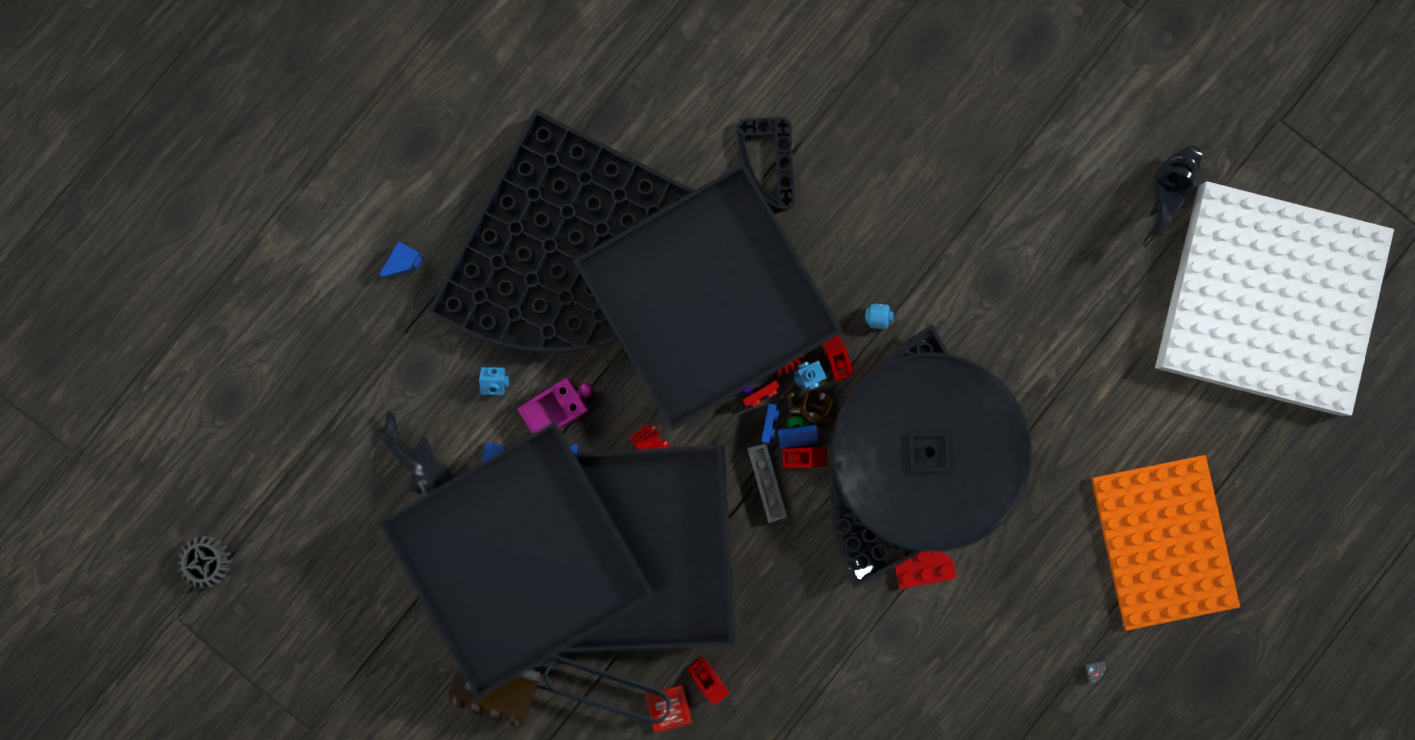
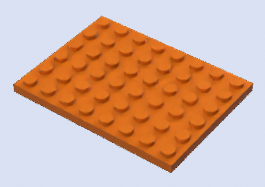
[1091,455,1240,630]

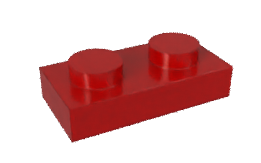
[742,381,780,408]

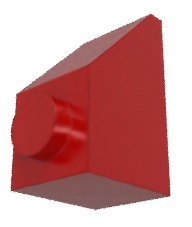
[822,335,854,382]
[782,448,827,468]
[688,657,730,705]

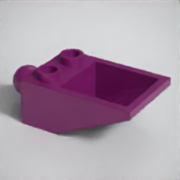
[517,378,594,434]

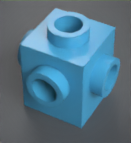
[794,361,827,390]
[479,367,509,395]

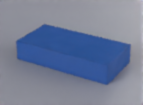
[778,425,818,449]

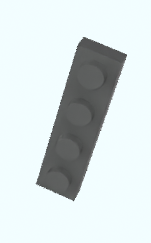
[747,443,787,523]

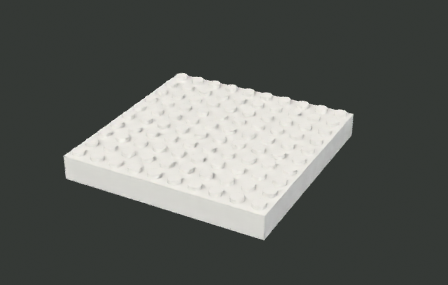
[1155,182,1394,416]

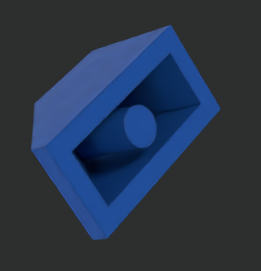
[379,242,423,279]

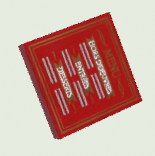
[645,684,692,733]

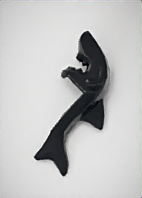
[1143,145,1202,247]
[375,411,452,496]

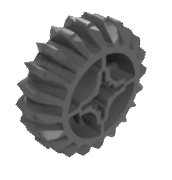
[176,536,232,589]

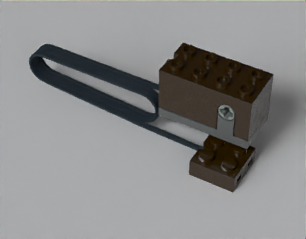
[447,655,671,727]

